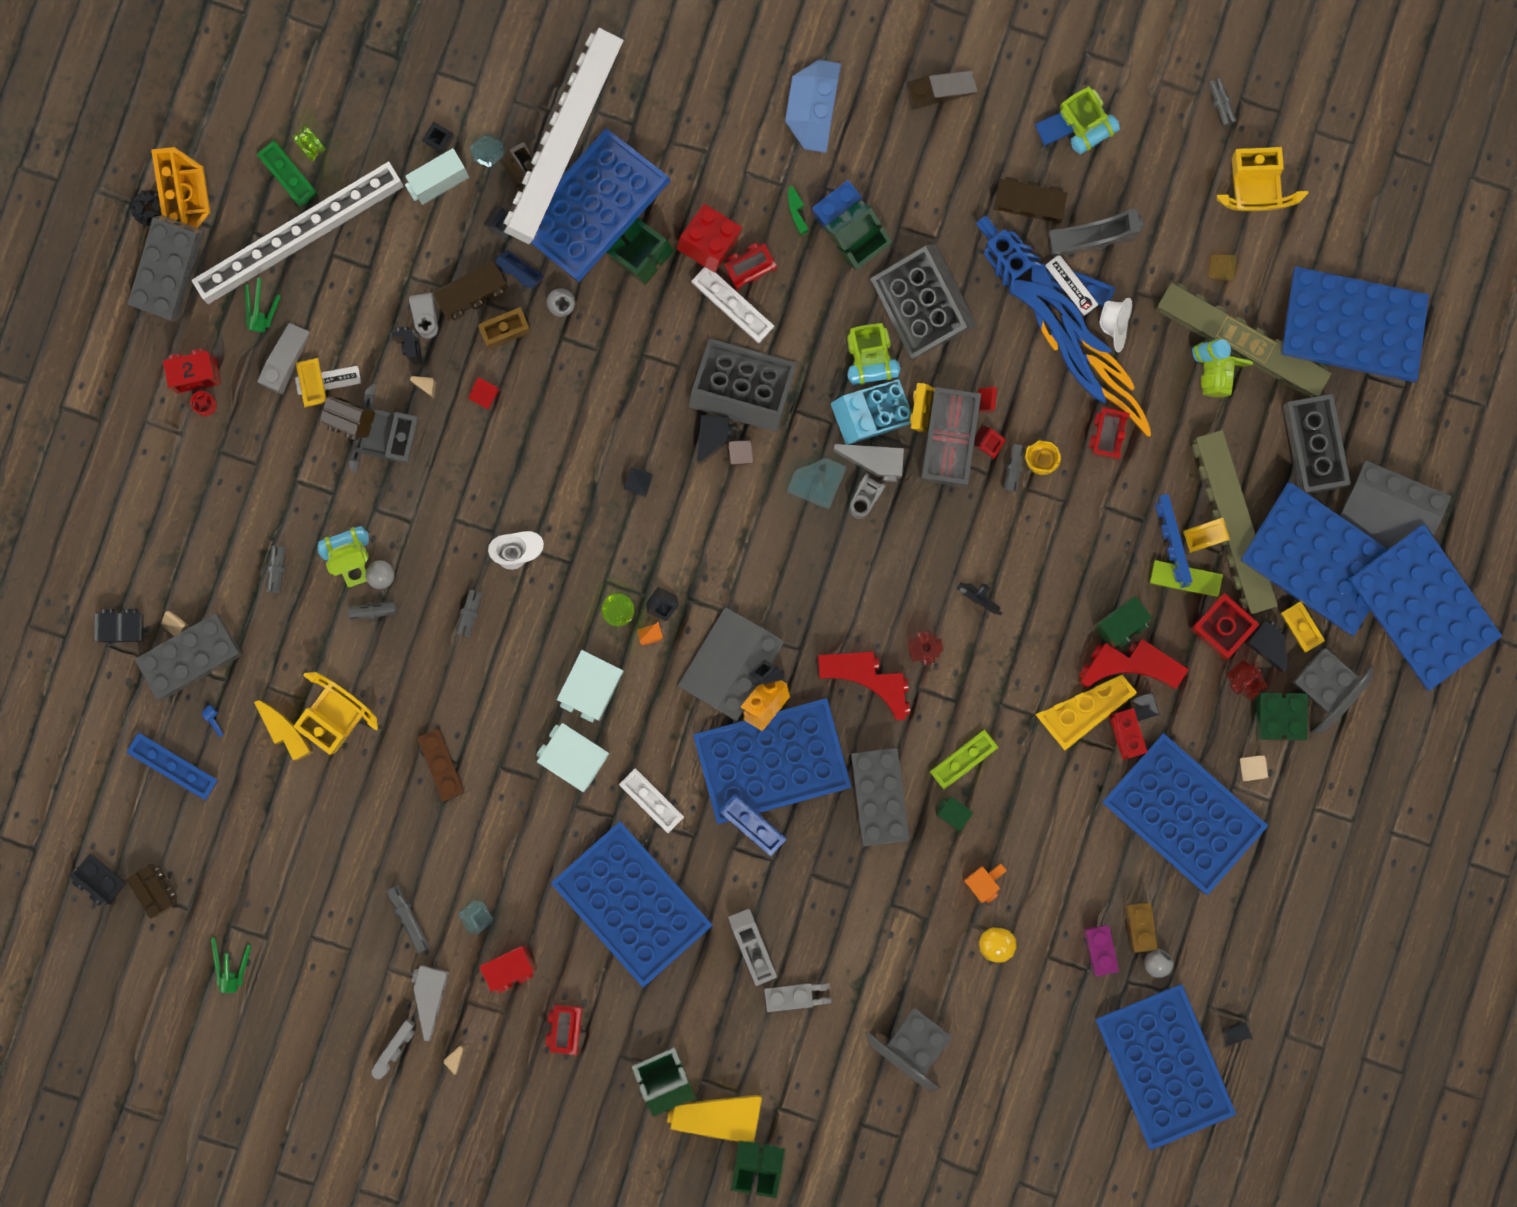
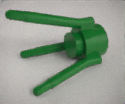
[245,277,281,333]
[211,937,251,993]

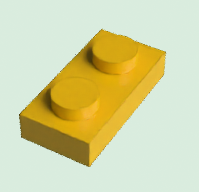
[910,383,934,433]
[1280,602,1325,653]

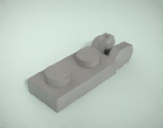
[764,983,832,1012]
[371,1019,416,1080]

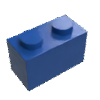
[812,180,862,231]

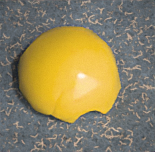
[1025,440,1061,475]
[979,927,1017,963]

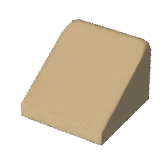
[410,376,436,398]
[161,611,189,637]
[1239,755,1268,781]
[443,1045,465,1075]

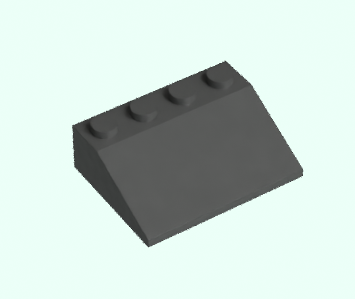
[870,245,977,359]
[689,338,797,432]
[1339,460,1451,549]
[678,607,785,722]

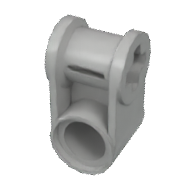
[409,292,438,339]
[849,473,886,519]

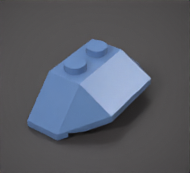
[785,60,841,153]

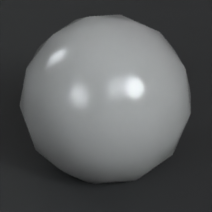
[547,288,575,317]
[365,560,395,589]
[1144,949,1173,978]

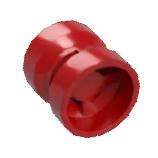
[190,391,217,417]

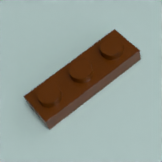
[417,729,465,802]

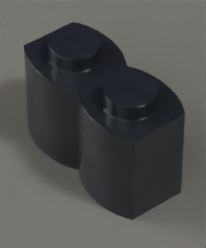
[95,609,144,643]

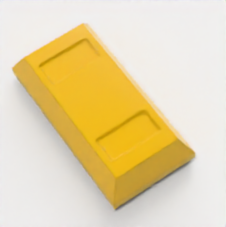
[296,358,326,407]
[1183,518,1230,553]

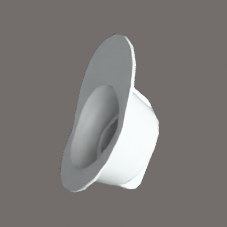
[1100,298,1132,352]
[488,531,544,570]

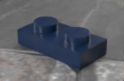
[495,250,544,289]

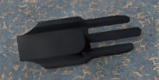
[956,582,1003,615]

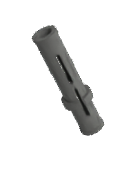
[386,885,430,954]

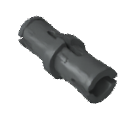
[1208,78,1237,126]
[1003,444,1026,492]
[266,546,286,593]
[456,589,483,638]
[348,600,396,621]

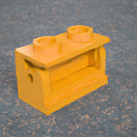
[741,680,790,731]

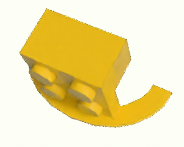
[1217,147,1308,211]
[293,672,379,755]

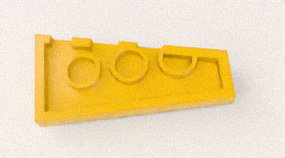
[1035,675,1137,751]

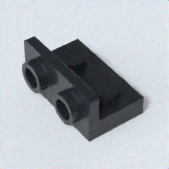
[390,327,423,364]
[69,854,127,906]

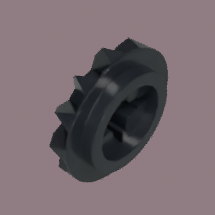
[130,189,162,226]

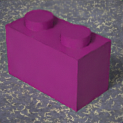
[1083,925,1119,977]

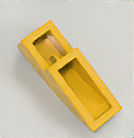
[254,700,313,761]

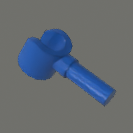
[202,705,224,737]

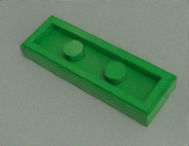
[256,140,318,208]

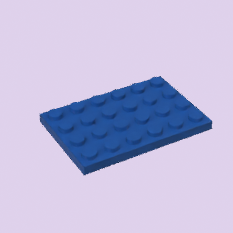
[530,128,671,282]
[1281,267,1429,383]
[1240,483,1388,636]
[1348,524,1502,691]
[693,698,851,824]
[1101,733,1268,895]
[551,821,713,988]
[1095,984,1236,1150]

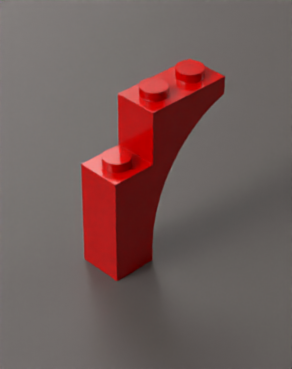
[1078,639,1189,690]
[818,652,910,721]

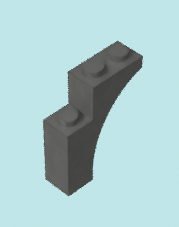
[1047,209,1143,257]

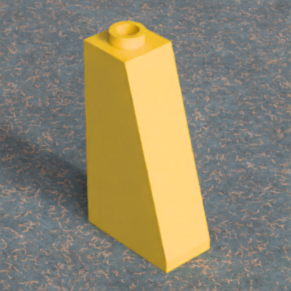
[667,1095,762,1142]

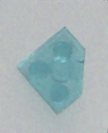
[787,458,847,510]

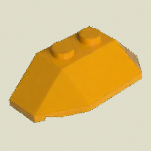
[151,147,211,228]

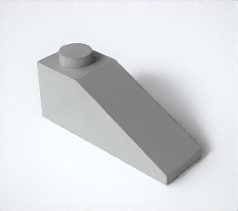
[257,323,311,395]
[834,444,904,482]
[728,908,777,986]
[412,965,449,1041]

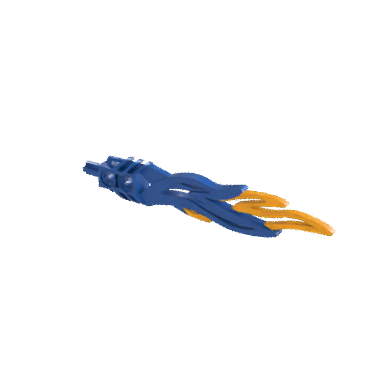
[976,216,1151,437]

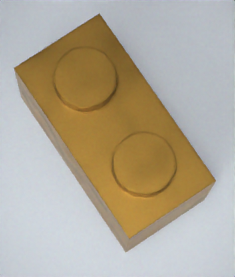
[478,307,531,350]
[1125,902,1158,953]

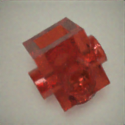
[907,631,943,665]
[1226,660,1268,701]

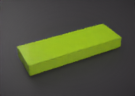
[1150,560,1223,597]
[930,729,999,790]

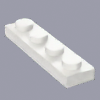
[691,267,774,344]

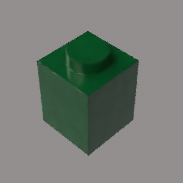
[936,796,973,832]

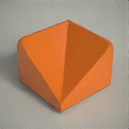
[637,622,664,646]

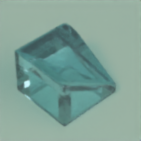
[470,135,504,167]
[458,900,494,935]

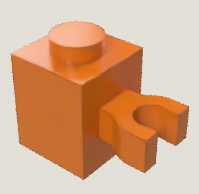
[963,864,1007,903]

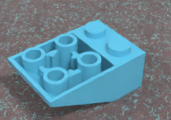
[830,379,912,445]

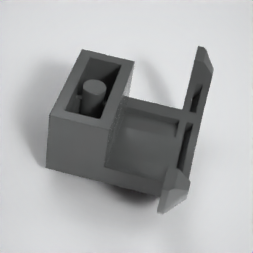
[349,384,418,473]
[1290,648,1374,734]
[866,1007,953,1091]

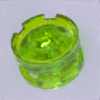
[291,125,326,161]
[601,593,635,627]

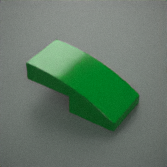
[788,186,808,238]

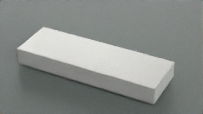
[619,768,684,833]

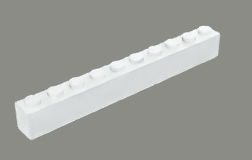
[504,28,623,244]
[191,162,404,304]

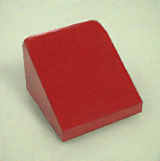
[468,377,499,410]
[977,387,997,413]
[974,426,1006,459]

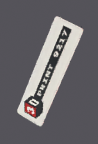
[1046,255,1098,315]
[295,366,361,395]

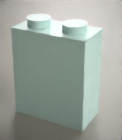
[405,148,469,205]
[557,650,624,723]
[536,723,610,792]

